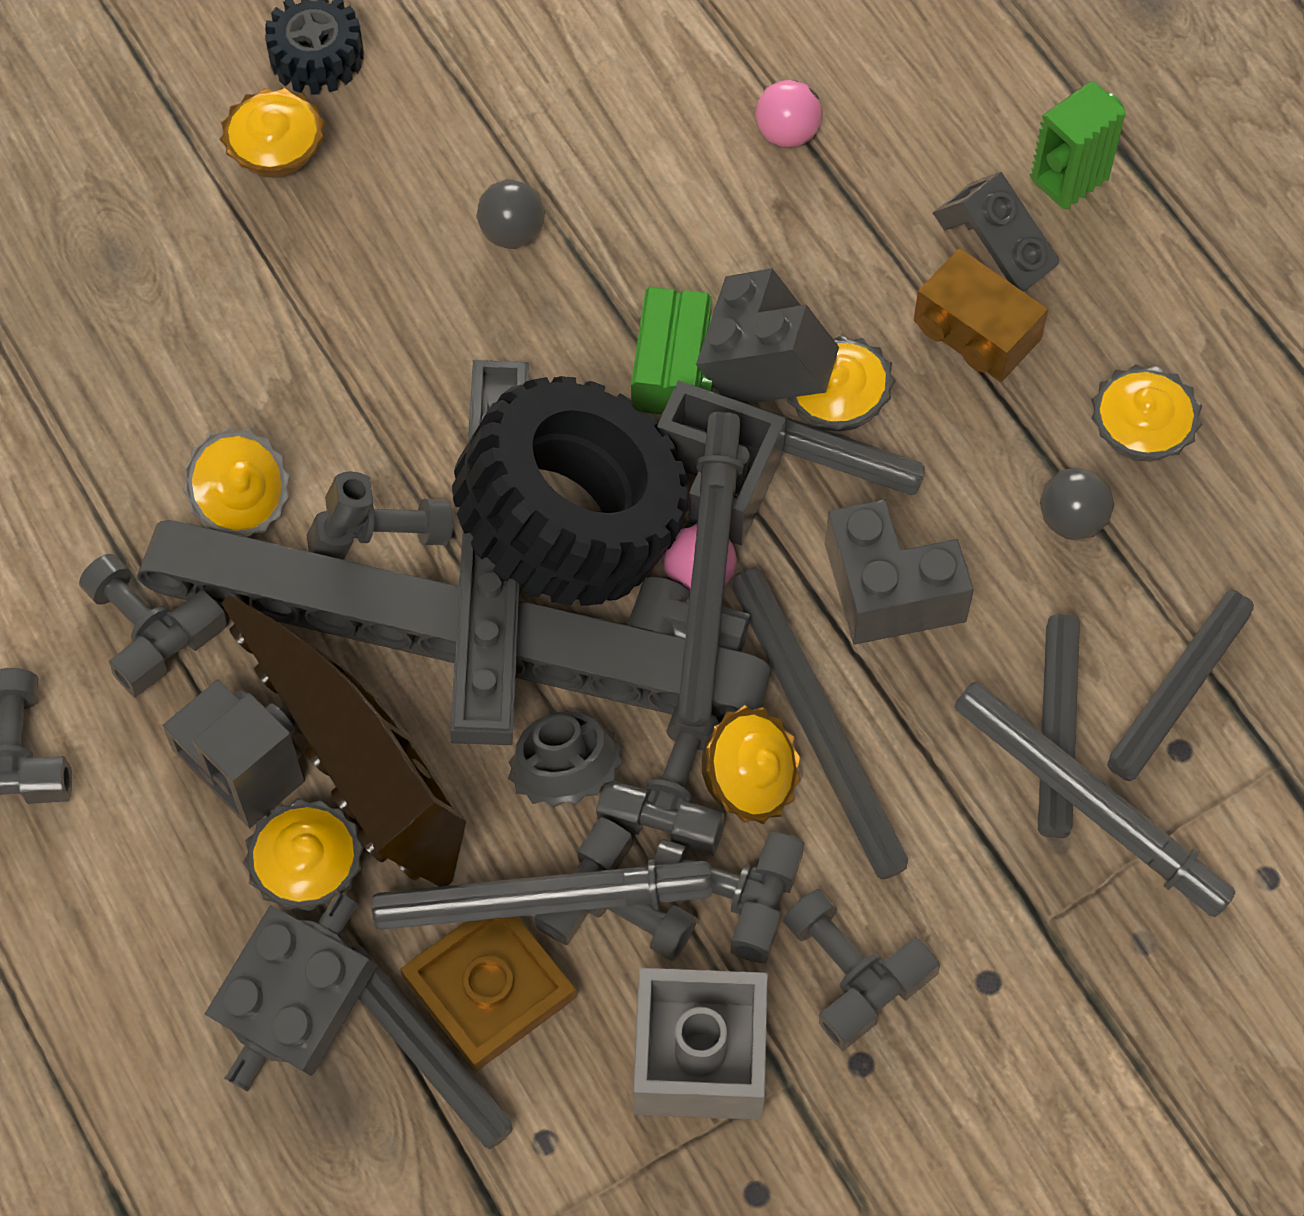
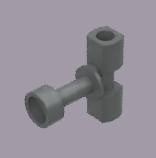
[307,471,453,560]
[79,554,227,698]
[0,668,72,804]
[596,706,725,857]
[534,817,697,961]
[654,832,804,963]
[783,889,940,1051]

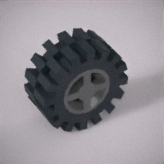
[264,0,364,95]

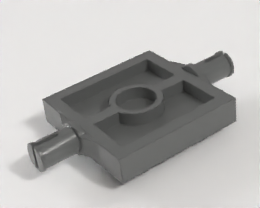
[205,891,377,1092]

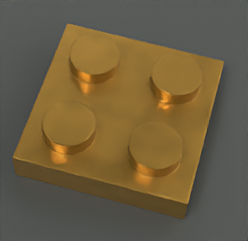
[400,917,577,1072]

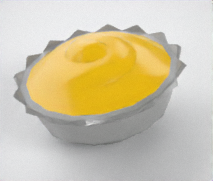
[183,427,290,538]

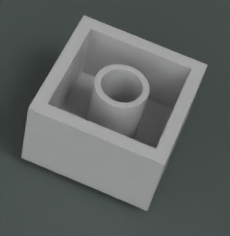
[633,968,768,1120]

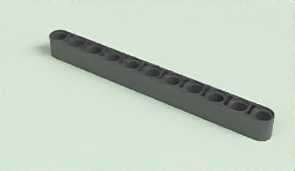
[137,520,771,723]

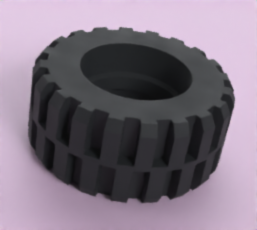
[452,376,689,606]

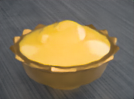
[220,88,325,177]
[702,705,801,824]

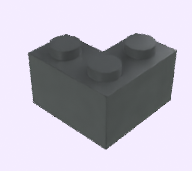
[696,268,839,403]
[656,380,786,546]
[825,499,974,645]
[162,679,304,829]

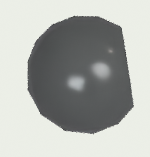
[476,179,546,249]
[1040,467,1114,540]

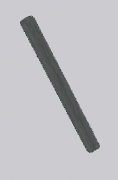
[732,568,908,880]

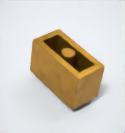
[913,248,1049,382]

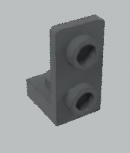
[933,172,1059,291]

